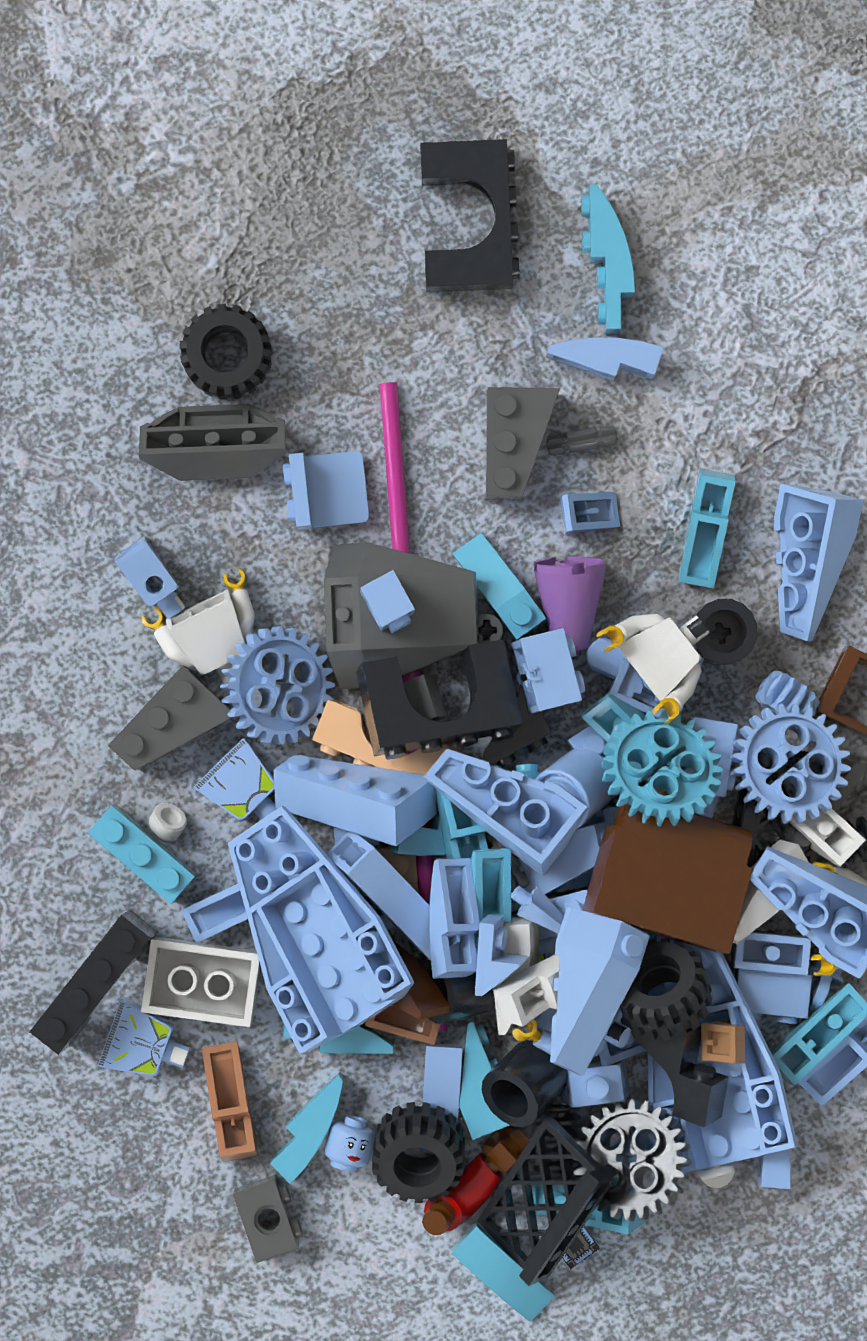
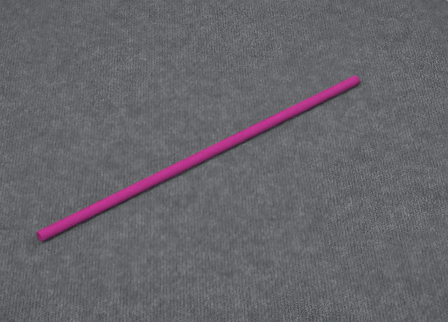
[379,382,447,1032]

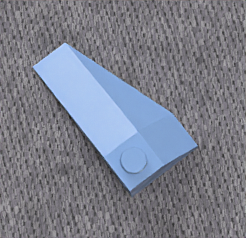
[750,846,867,979]
[550,907,650,1076]

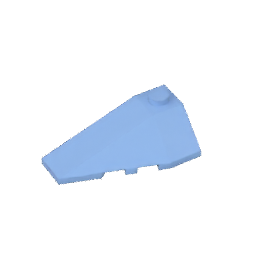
[774,483,863,641]
[424,749,588,876]

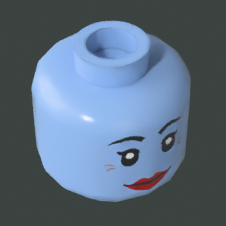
[324,1115,375,1172]

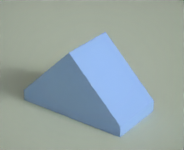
[560,492,620,535]

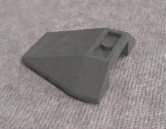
[324,542,479,689]

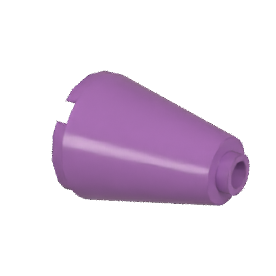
[534,556,606,657]

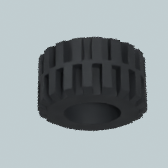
[179,304,273,400]
[620,938,712,1041]
[372,1102,465,1203]

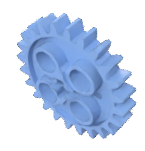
[220,626,335,745]
[730,703,851,824]

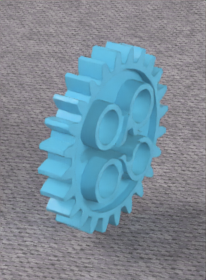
[601,710,723,827]

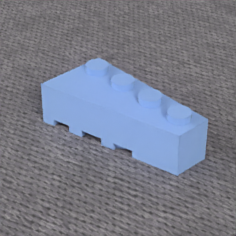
[274,755,437,846]

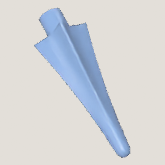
[511,886,564,934]

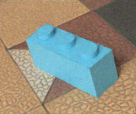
[88,805,198,904]

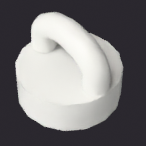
[149,803,187,842]
[698,1162,735,1188]

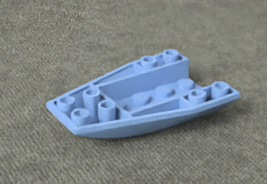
[228,806,414,1054]
[648,943,798,1173]

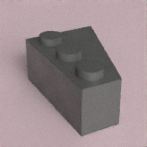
[485,387,560,500]
[108,666,238,771]

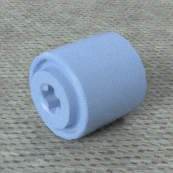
[535,749,614,828]

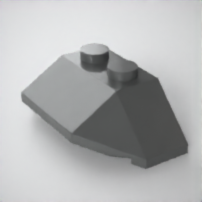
[139,404,286,481]

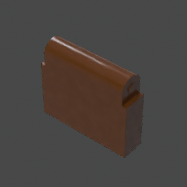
[582,803,753,954]

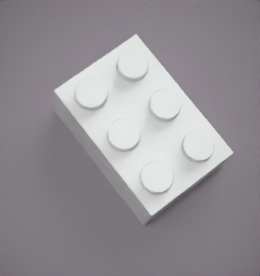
[141,937,261,1027]

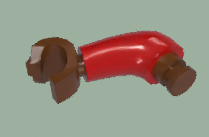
[422,1125,529,1235]

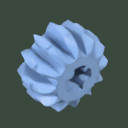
[755,671,820,718]

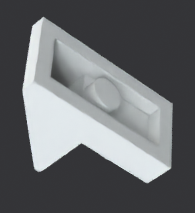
[790,807,865,867]

